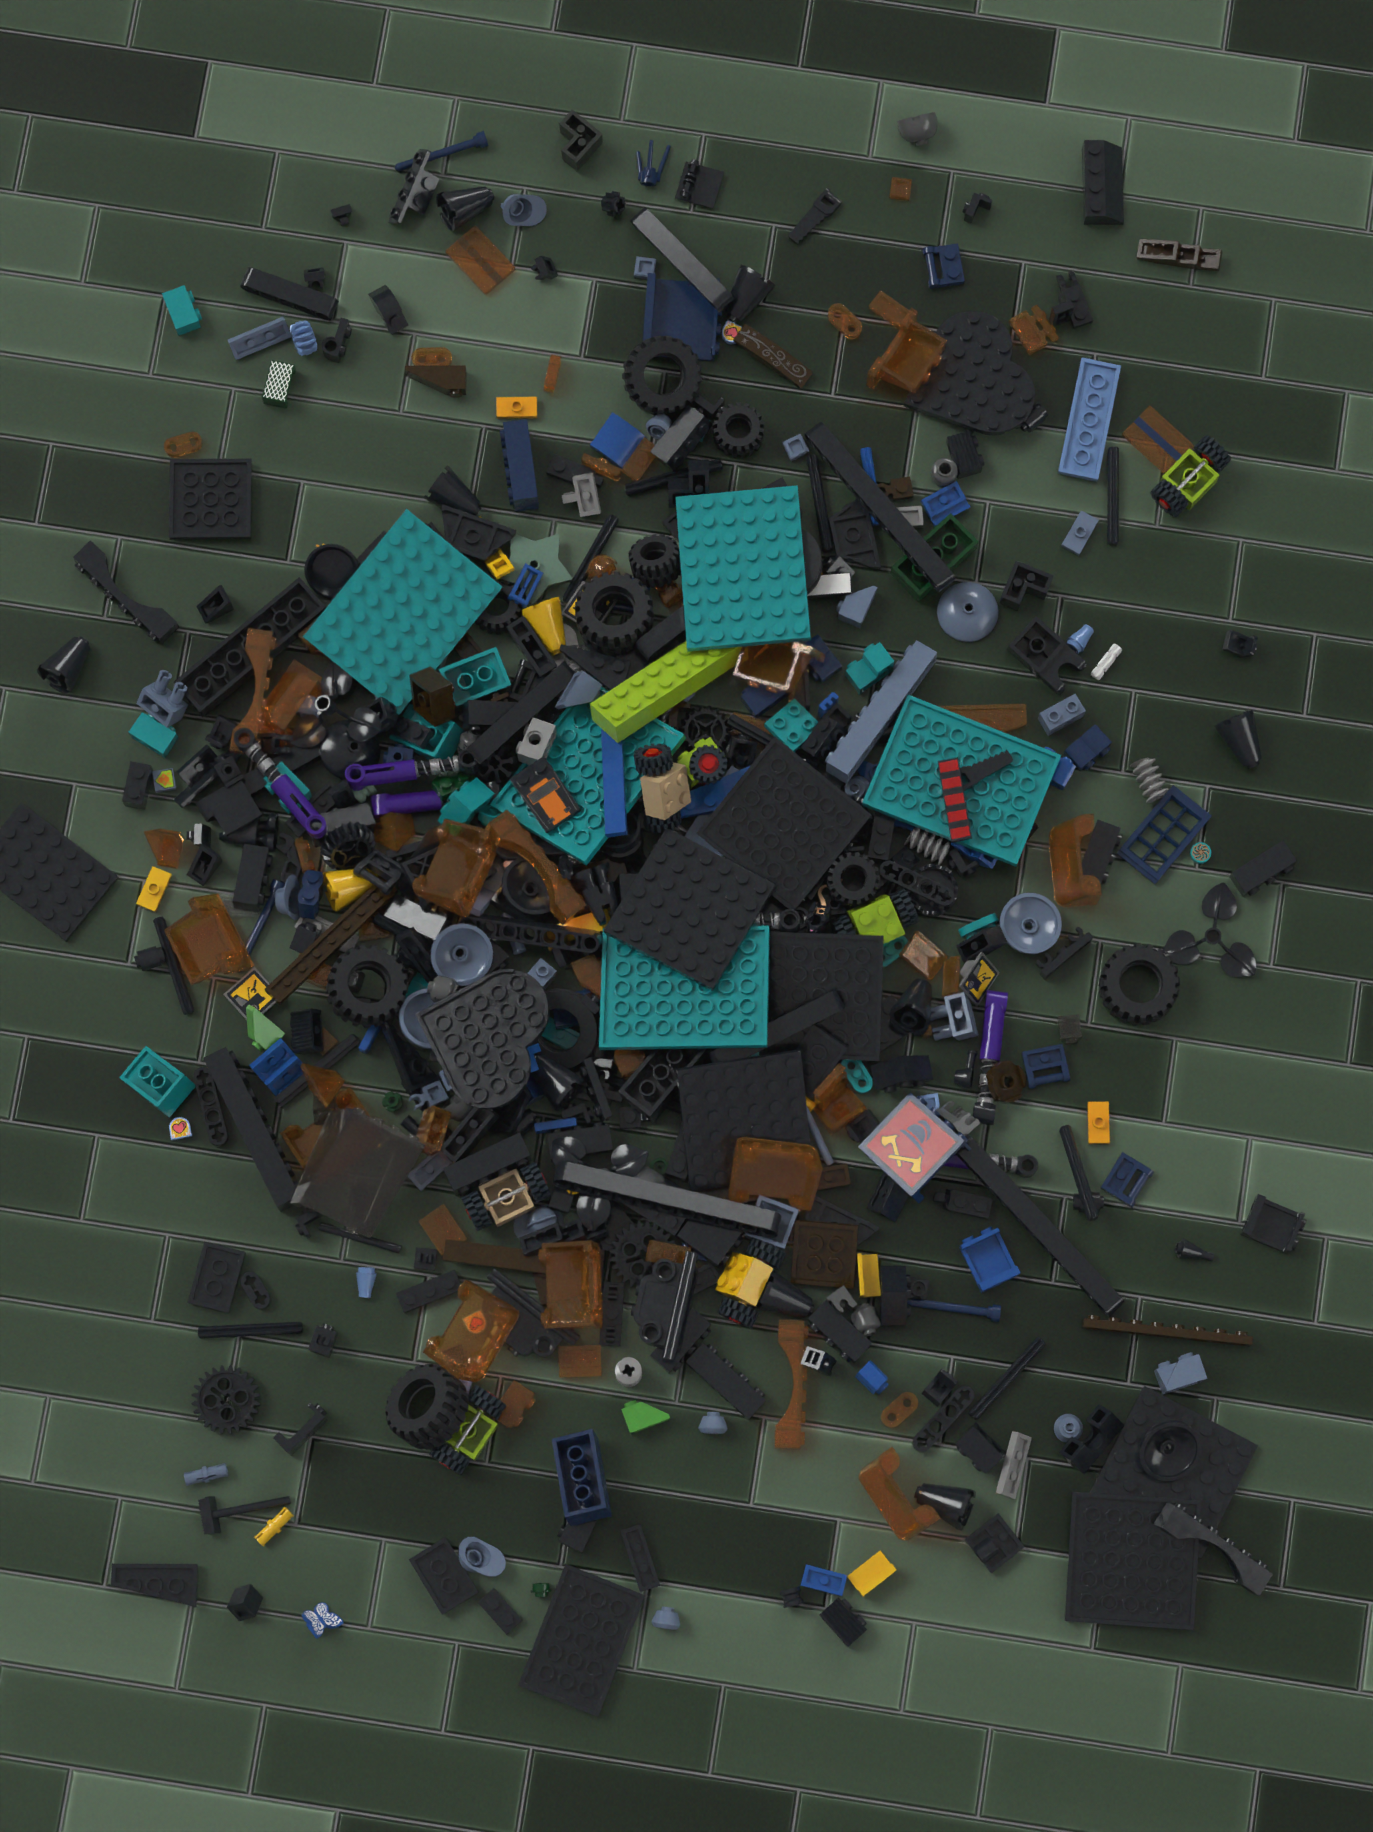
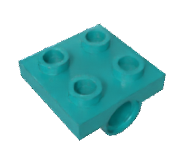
[764,698,818,752]

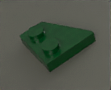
[432,753,476,801]

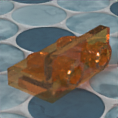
[494,1380,536,1430]

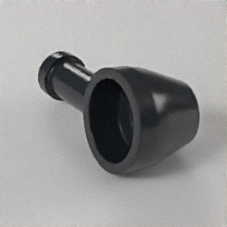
[954,1050,978,1089]

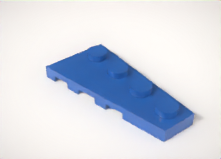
[680,766,750,818]

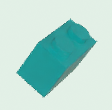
[162,285,202,336]
[128,712,179,758]

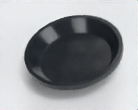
[304,544,360,598]

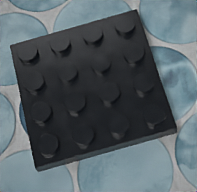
[169,458,252,540]

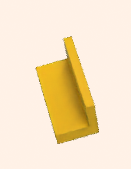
[856,1253,881,1298]
[847,1550,897,1597]

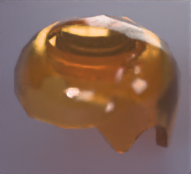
[587,554,618,580]

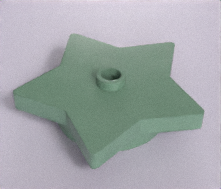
[495,534,572,606]

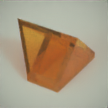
[373,812,416,851]
[144,829,184,868]
[300,1063,345,1108]

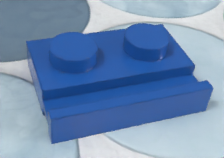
[920,481,970,527]

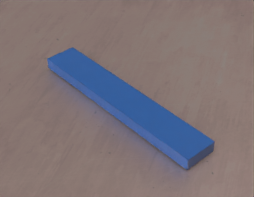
[601,728,627,838]

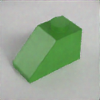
[246,1005,285,1052]
[621,1400,670,1435]

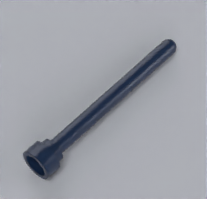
[395,131,488,171]
[235,879,285,972]
[907,1298,1001,1322]

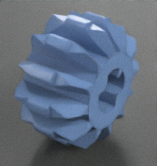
[290,320,317,356]

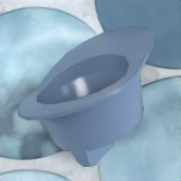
[501,194,547,226]
[274,875,301,920]
[513,1204,563,1239]
[458,1537,506,1577]

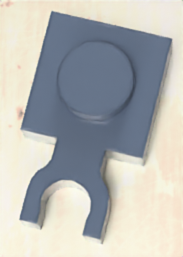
[409,1080,449,1111]

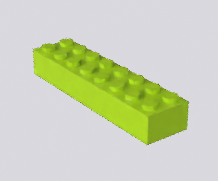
[590,641,746,743]

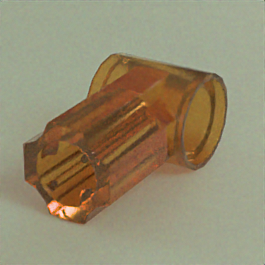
[655,581,683,609]

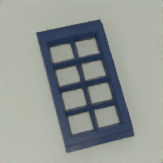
[1116,785,1212,885]

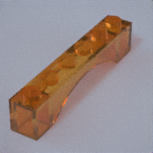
[229,628,276,754]
[484,810,586,925]
[571,953,646,1079]
[774,1320,808,1450]

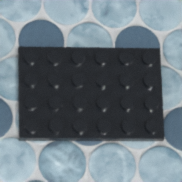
[0,802,119,942]
[518,1564,645,1717]

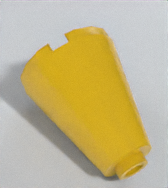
[521,597,566,656]
[323,868,381,912]

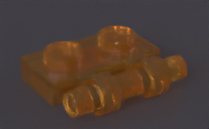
[1008,305,1059,355]

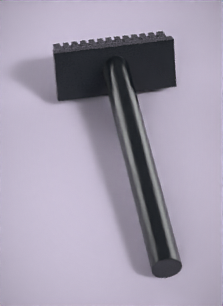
[198,1496,291,1535]

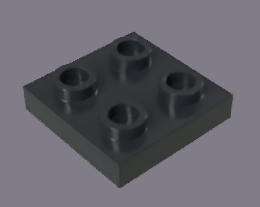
[965,1513,1024,1573]

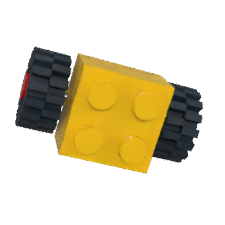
[715,1238,786,1329]

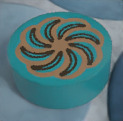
[1190,842,1211,864]

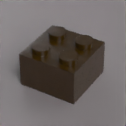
[409,666,456,727]

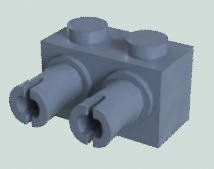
[136,670,188,728]
[930,992,978,1041]

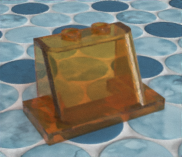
[866,307,947,393]
[733,641,826,694]
[247,659,322,747]
[164,893,254,985]

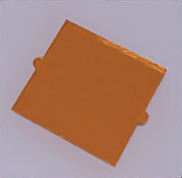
[942,956,960,997]

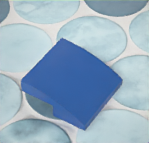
[590,412,646,470]
[249,1038,308,1096]

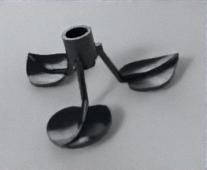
[290,661,382,748]
[1163,882,1256,977]
[552,1137,649,1232]

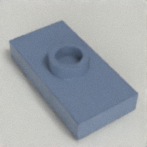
[1061,511,1099,556]

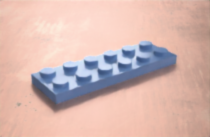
[1058,358,1121,482]

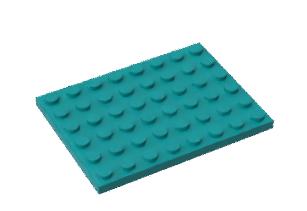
[676,485,811,652]
[303,509,503,715]
[490,686,686,865]
[862,695,1061,867]
[599,925,770,1050]

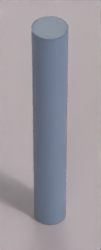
[806,1106,834,1166]

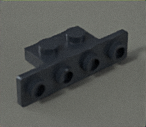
[388,149,440,225]
[174,744,243,808]

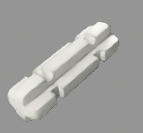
[1091,644,1122,680]

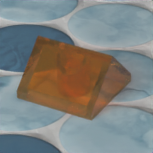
[813,1086,867,1136]

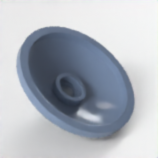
[937,582,998,642]
[999,893,1062,954]
[430,923,493,986]
[399,989,436,1049]

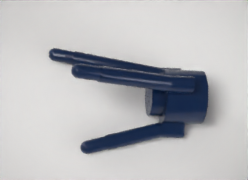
[636,140,671,187]

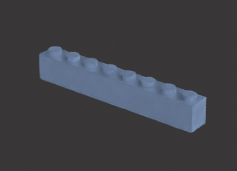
[825,640,937,784]

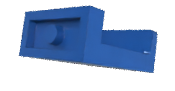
[959,1227,1020,1293]

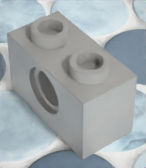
[516,717,557,765]

